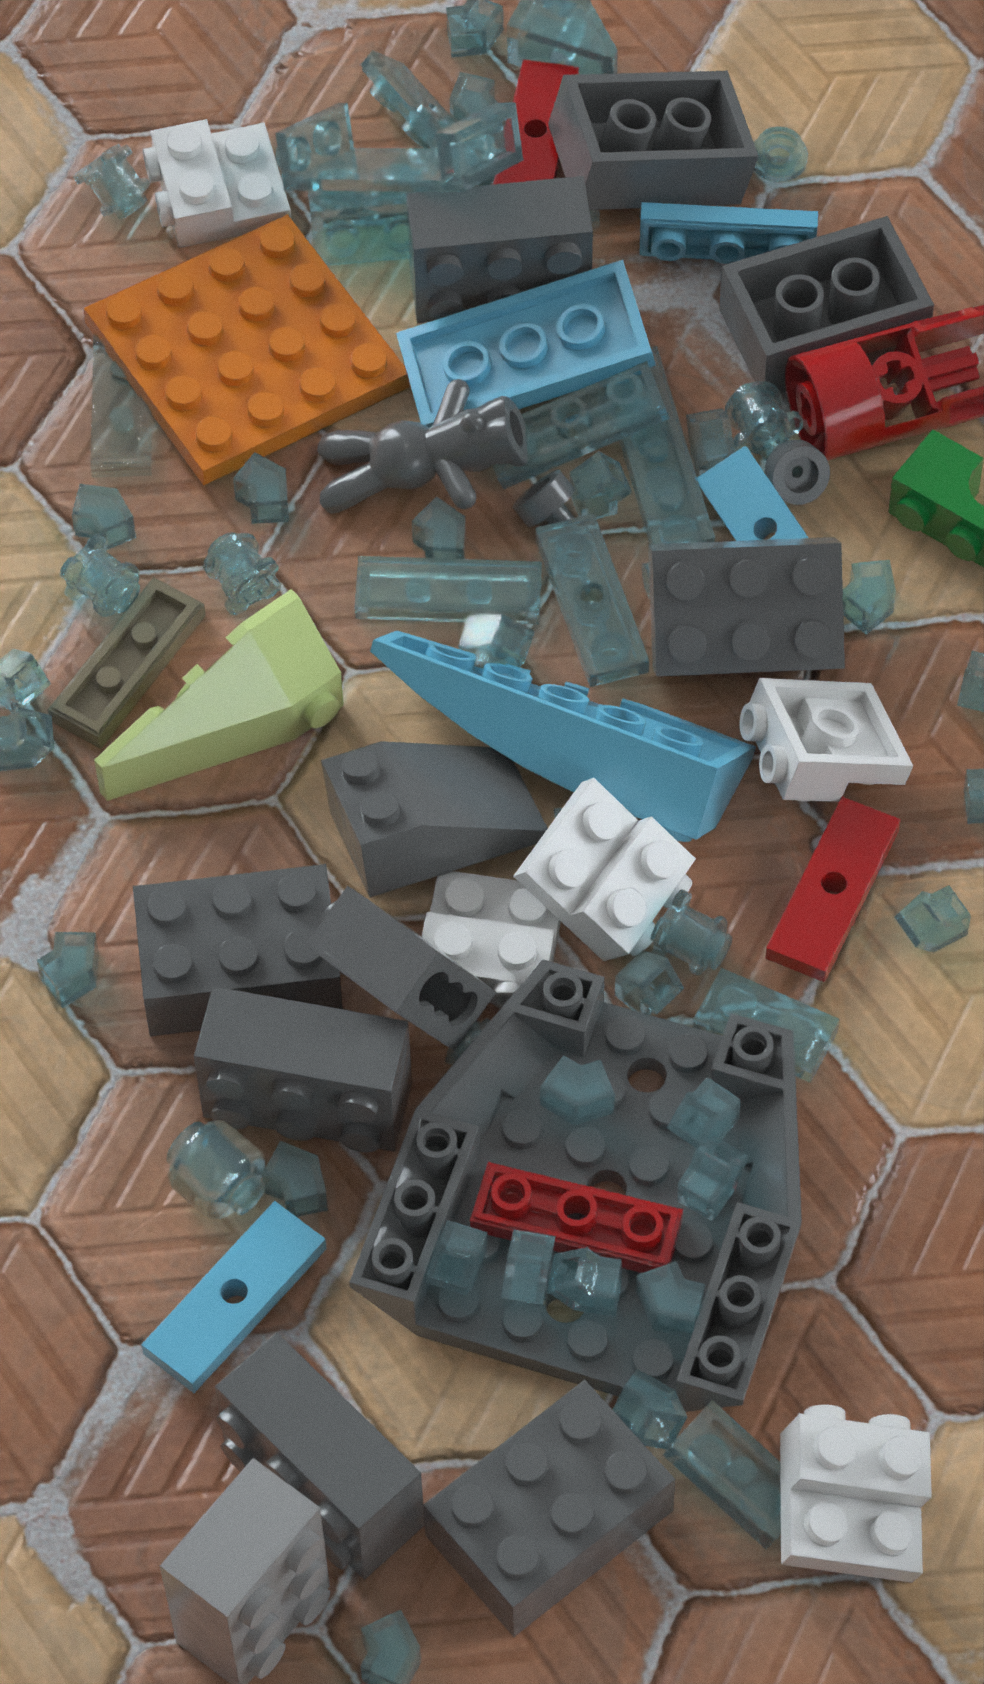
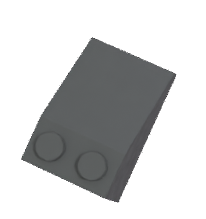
[321,741,548,898]

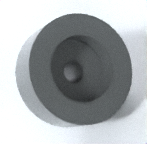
[765,440,830,505]
[512,469,576,534]

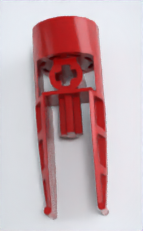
[785,305,984,461]

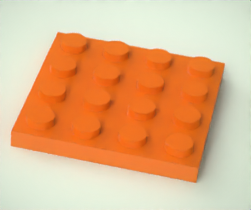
[84,214,410,486]

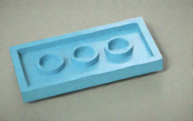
[396,260,656,428]

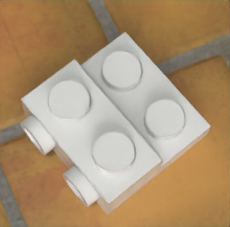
[143,119,291,248]
[740,678,913,802]
[513,778,696,961]
[422,871,561,1009]
[780,1405,932,1583]

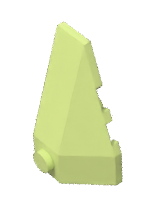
[94,589,344,801]

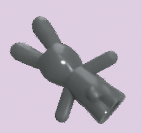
[317,379,528,514]

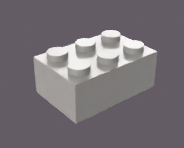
[160,1458,330,1684]

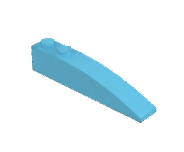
[370,631,756,842]

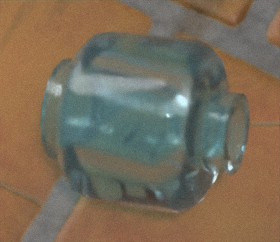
[166,1120,266,1220]

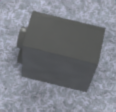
[305,886,496,1051]

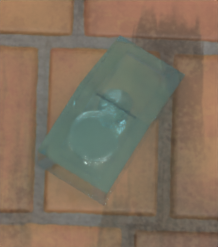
[507,0,618,75]

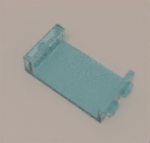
[275,102,523,192]

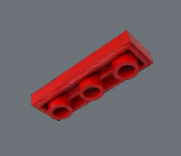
[493,59,579,185]
[765,797,901,983]
[470,1162,683,1279]

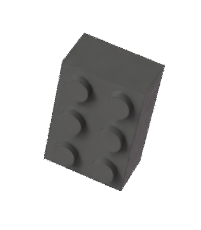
[548,71,759,210]
[406,176,593,323]
[719,216,934,399]
[648,537,845,676]
[133,864,343,1037]
[194,987,412,1152]
[215,1332,425,1580]
[423,1380,675,1637]

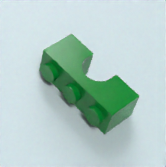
[888,429,984,568]

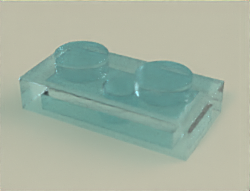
[693,968,840,1083]
[663,1400,781,1550]

